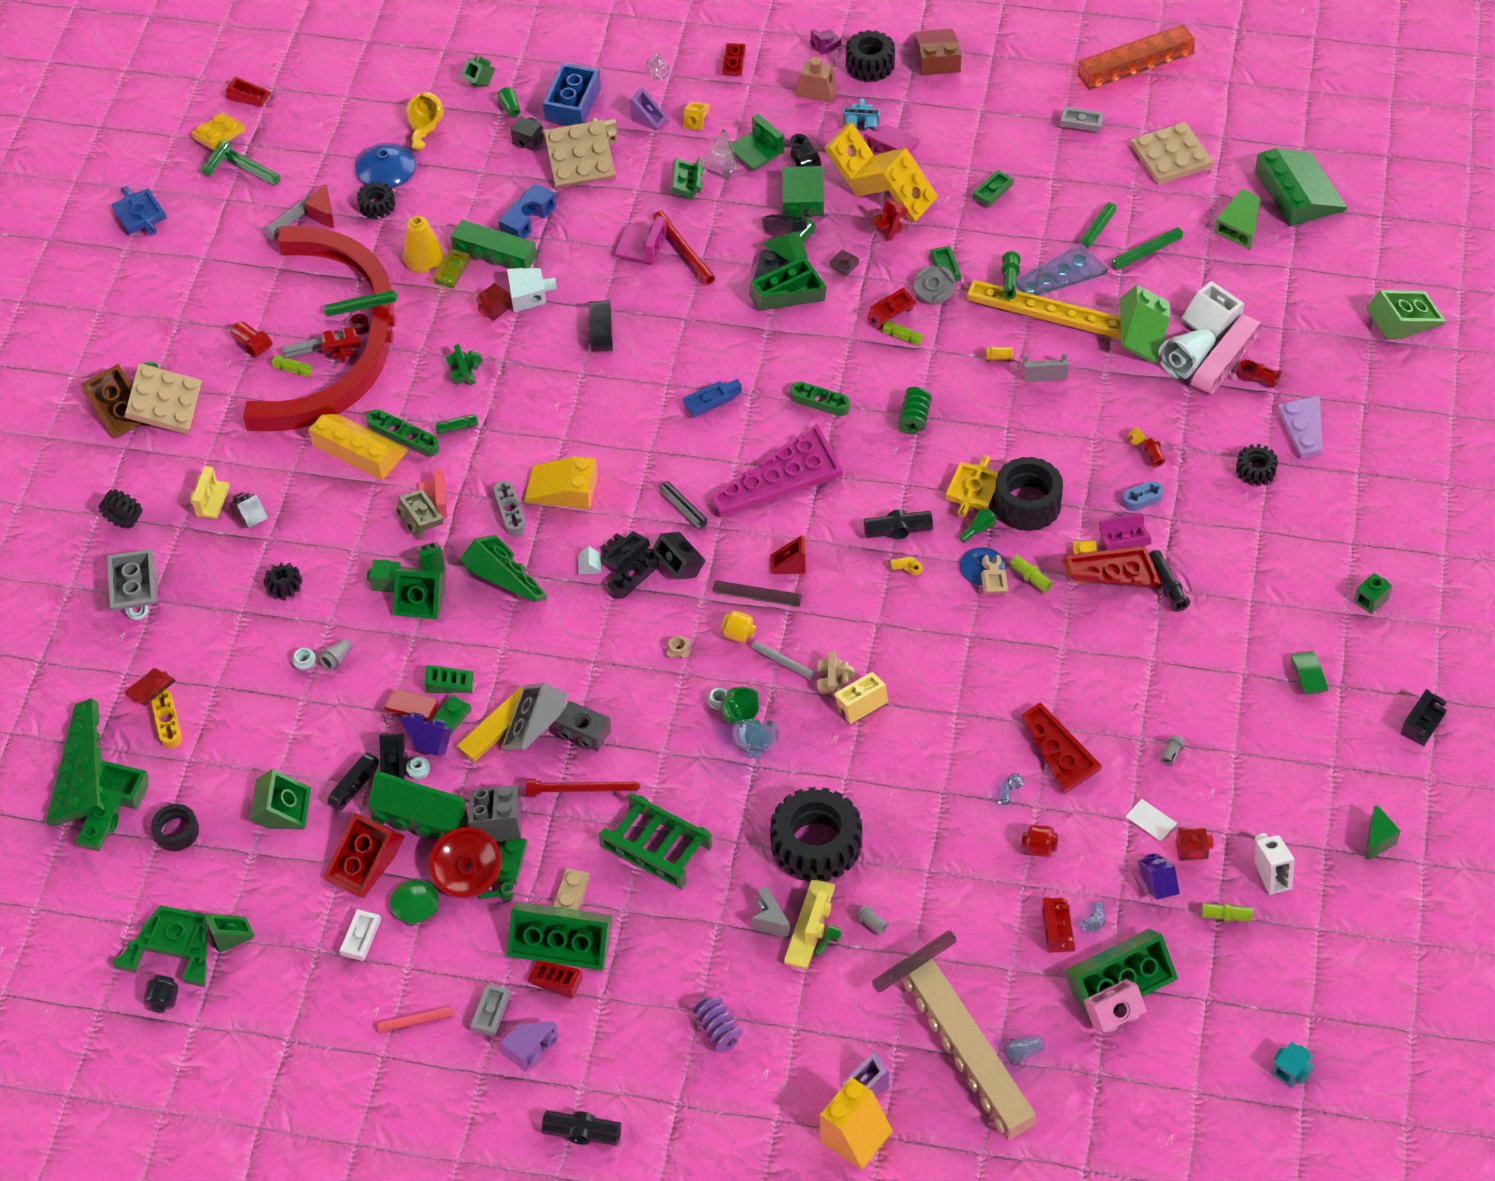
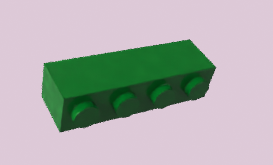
[450,219,537,269]

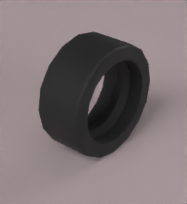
[151,804,199,851]

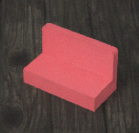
[419,469,448,518]

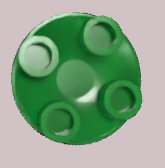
[390,880,439,926]

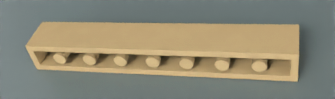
[903,956,1036,1140]

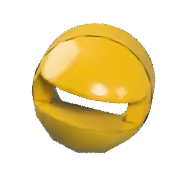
[1128,426,1147,446]

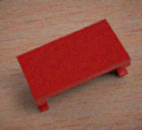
[867,287,916,330]
[1042,897,1075,953]

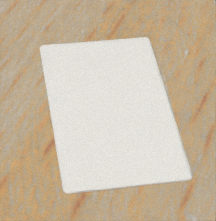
[1126,799,1177,841]

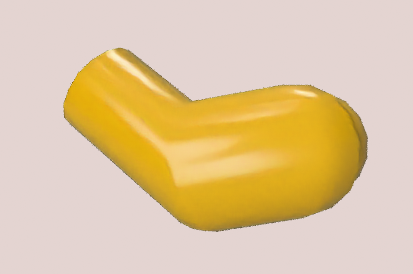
[890,557,923,575]

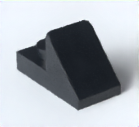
[379,733,408,779]

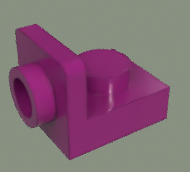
[810,29,841,55]

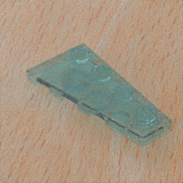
[1016,243,1108,296]

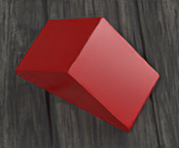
[305,185,335,228]
[770,535,806,574]

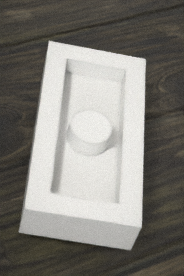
[340,909,381,961]

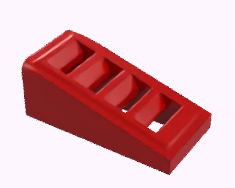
[225,77,271,107]
[527,960,583,999]

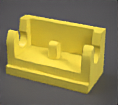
[834,672,888,724]

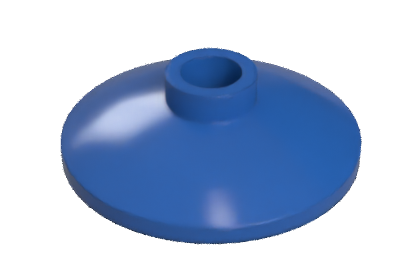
[960,547,1005,585]

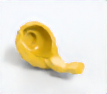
[406,92,444,151]

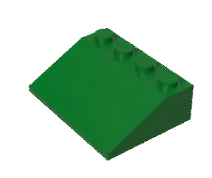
[1255,148,1347,226]

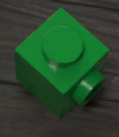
[367,559,401,593]
[1354,572,1392,615]

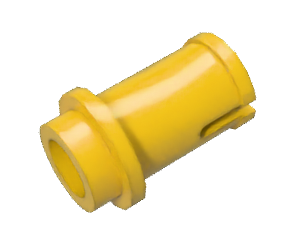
[985,345,1013,362]

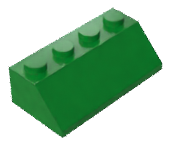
[368,771,469,840]
[507,902,613,971]
[1064,929,1178,1019]

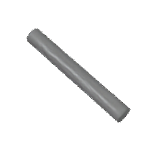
[752,641,814,680]

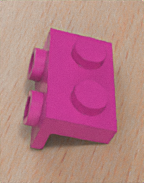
[1099,513,1151,550]

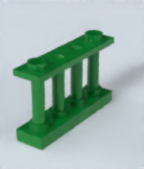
[599,792,712,890]

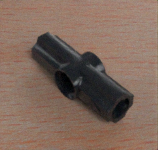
[864,510,933,539]
[541,1110,622,1146]

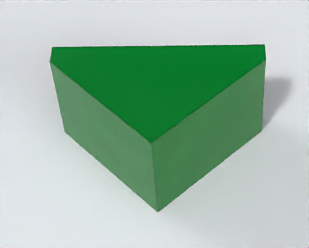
[763,231,808,262]
[416,541,446,570]
[1365,805,1401,859]
[205,914,255,953]

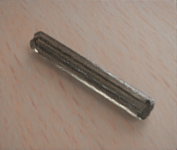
[713,580,802,607]
[872,930,956,993]

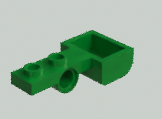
[75,760,149,852]

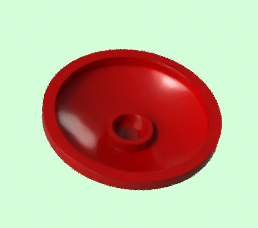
[429,827,502,898]

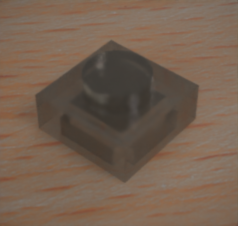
[830,249,859,276]

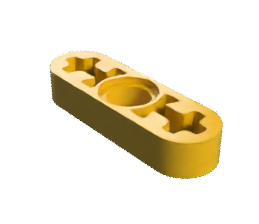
[151,688,182,749]

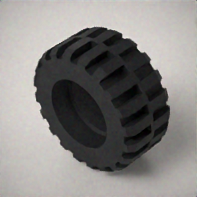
[770,787,862,882]

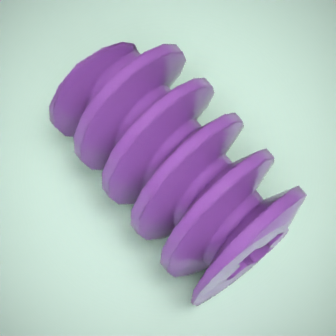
[693,997,743,1053]

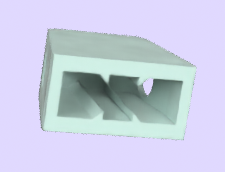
[507,268,557,312]

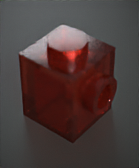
[477,283,511,321]

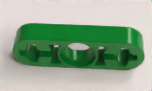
[791,382,850,416]

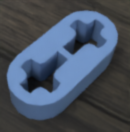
[1123,481,1164,511]

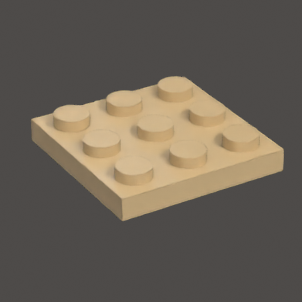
[544,120,615,189]
[1130,122,1214,185]
[124,363,202,435]

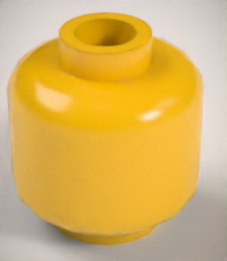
[721,610,756,643]

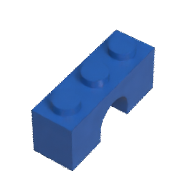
[498,183,556,239]

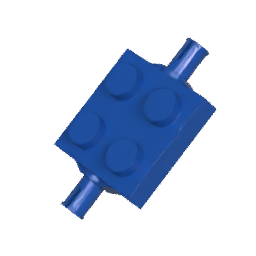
[111,186,167,235]

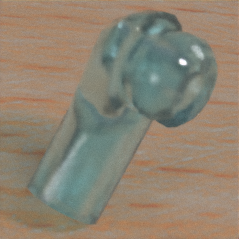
[998,773,1025,805]
[1081,901,1106,933]

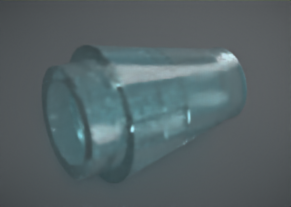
[1005,1035,1045,1063]

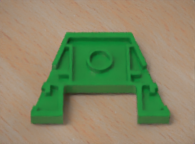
[113,905,208,987]

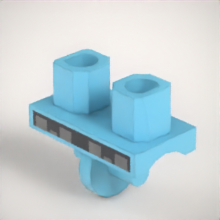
[843,98,880,131]

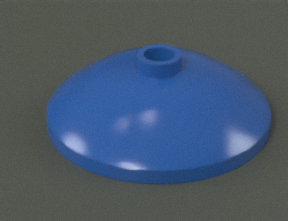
[355,143,416,188]

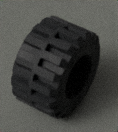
[846,30,895,82]

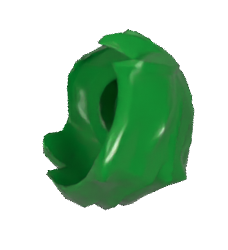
[720,686,759,727]

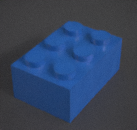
[543,63,601,126]

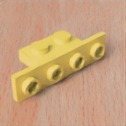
[784,880,835,970]

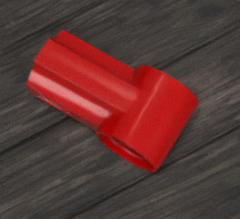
[230,321,273,358]

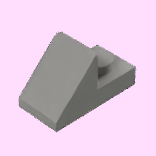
[752,886,790,938]

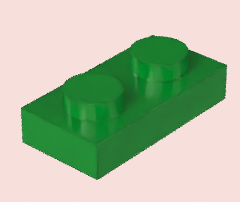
[972,170,1014,208]
[430,695,471,736]
[495,838,528,885]

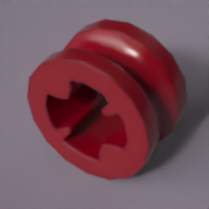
[349,314,370,335]

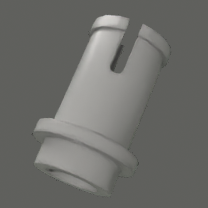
[1159,735,1184,766]
[856,905,889,935]

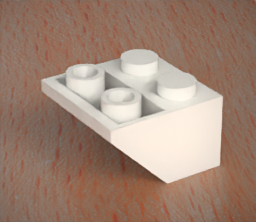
[1181,281,1244,342]

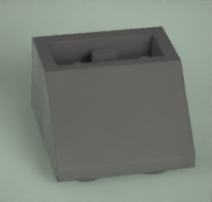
[468,785,523,841]

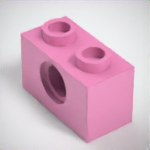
[1083,979,1147,1033]

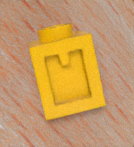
[683,101,710,130]

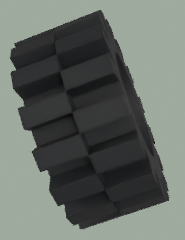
[357,181,396,219]
[1236,444,1278,486]
[98,489,143,529]

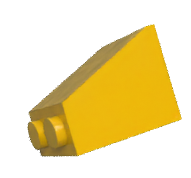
[820,1077,893,1170]

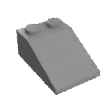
[107,549,159,611]
[500,683,568,751]

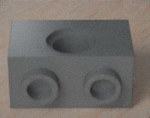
[555,701,611,751]

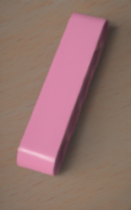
[1191,314,1263,394]

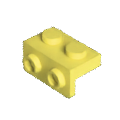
[190,466,230,519]

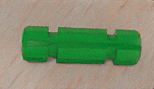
[201,140,232,176]
[436,414,478,434]

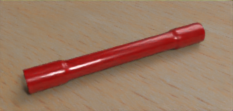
[653,210,715,285]

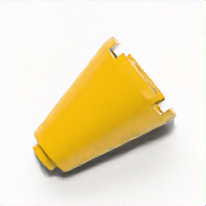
[402,216,444,273]

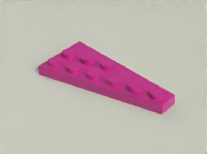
[711,423,843,517]

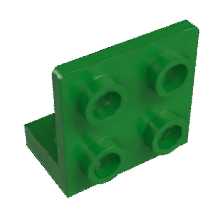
[728,113,784,171]

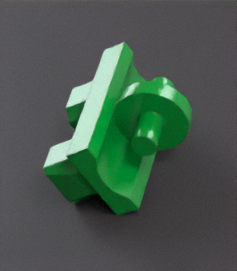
[446,343,483,385]

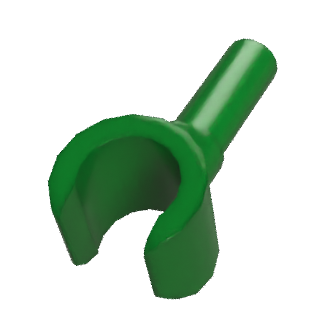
[480,882,514,902]
[814,925,842,956]

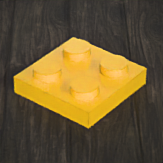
[191,113,246,150]

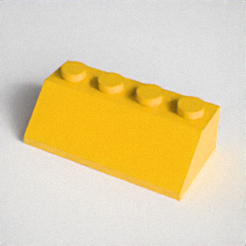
[309,414,408,480]

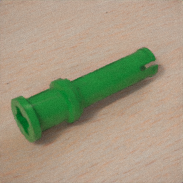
[1001,251,1021,300]

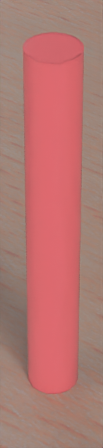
[377,1006,453,1033]

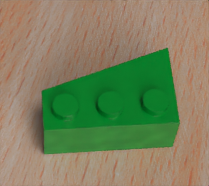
[749,256,827,311]

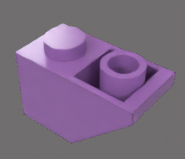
[500,1021,559,1071]

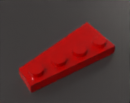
[1062,546,1162,588]
[1022,702,1102,795]

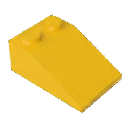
[524,456,598,509]

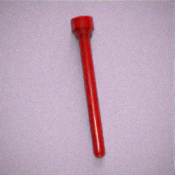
[526,778,640,797]

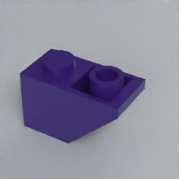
[400,712,452,756]
[1137,853,1180,900]

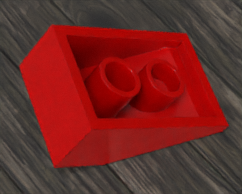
[323,812,405,898]

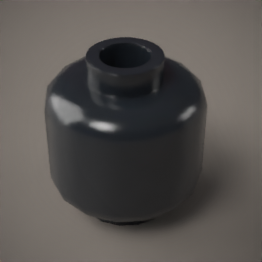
[143,975,179,1013]

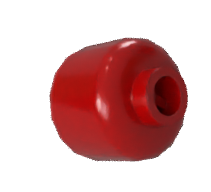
[1022,824,1058,857]

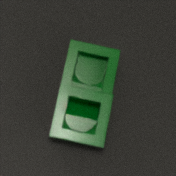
[1291,651,1328,695]

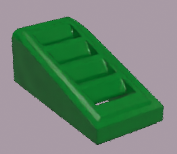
[424,665,474,693]

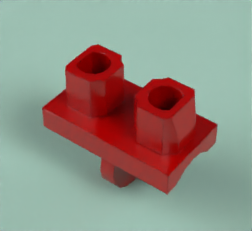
[873,199,908,241]
[321,327,361,363]

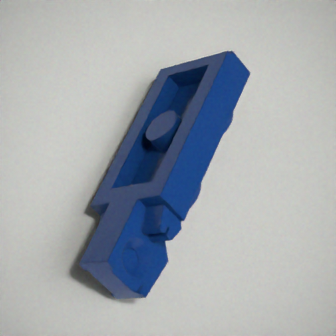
[682,379,743,418]

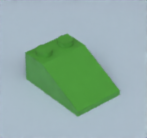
[1120,285,1170,364]
[1366,290,1446,339]

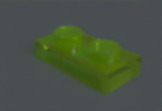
[434,249,470,289]

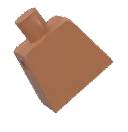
[795,56,837,103]

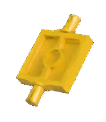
[946,455,998,517]

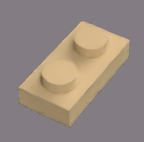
[553,868,590,910]

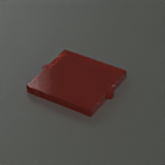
[124,668,176,706]

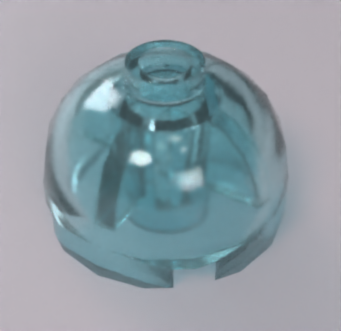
[732,719,779,759]

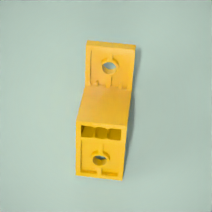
[824,122,938,223]

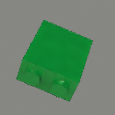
[783,166,824,217]

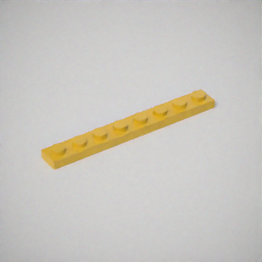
[967,280,1121,339]

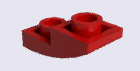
[722,43,746,75]

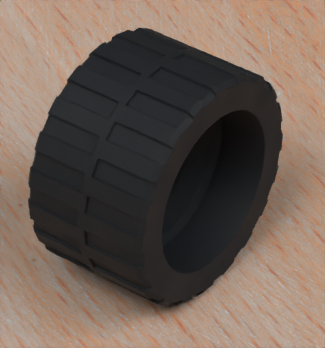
[994,457,1063,531]

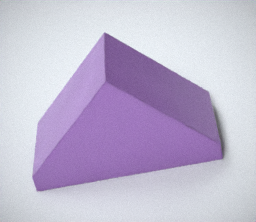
[630,87,668,130]
[842,1052,889,1095]

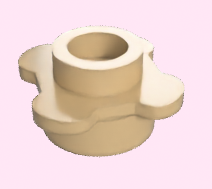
[667,636,690,658]

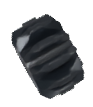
[263,562,303,600]

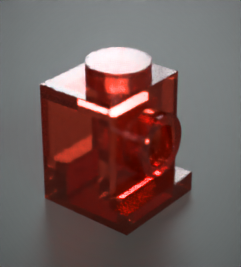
[1175,827,1213,861]

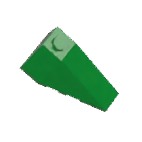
[460,535,548,602]

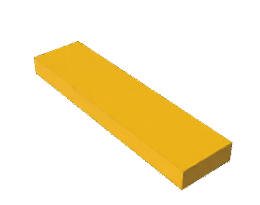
[457,686,523,763]

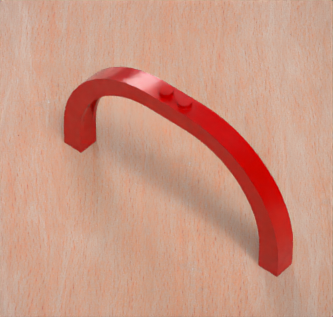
[243,226,396,431]

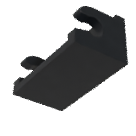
[1401,689,1447,746]

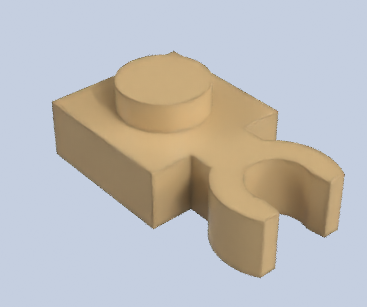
[981,555,1008,595]

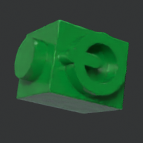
[461,55,496,87]

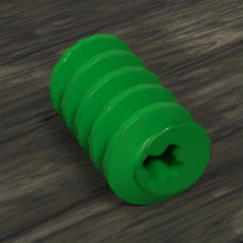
[898,387,932,434]

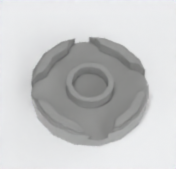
[913,265,955,305]

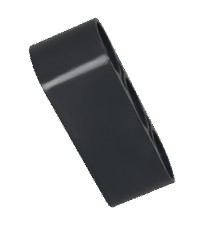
[589,300,613,352]

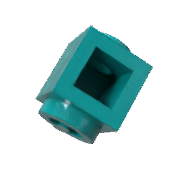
[1271,1041,1315,1088]

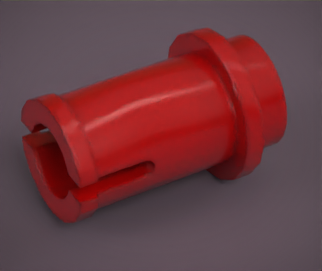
[1143,438,1166,467]

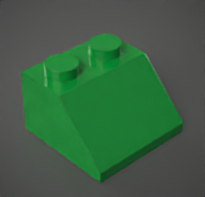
[393,567,446,619]
[249,769,311,829]

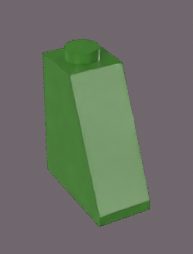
[1214,189,1260,250]

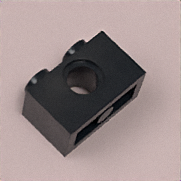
[651,532,706,580]

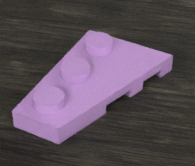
[1278,396,1322,459]

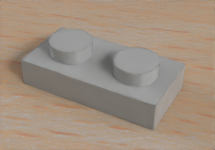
[1060,107,1104,132]
[470,984,511,1037]

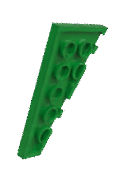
[46,698,104,827]

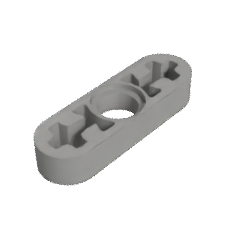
[494,481,526,536]

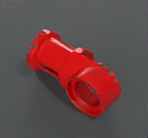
[1237,359,1282,388]

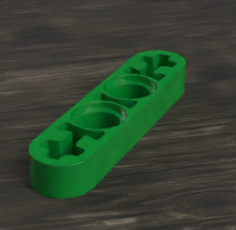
[366,409,440,456]

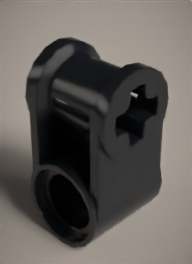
[790,133,821,167]

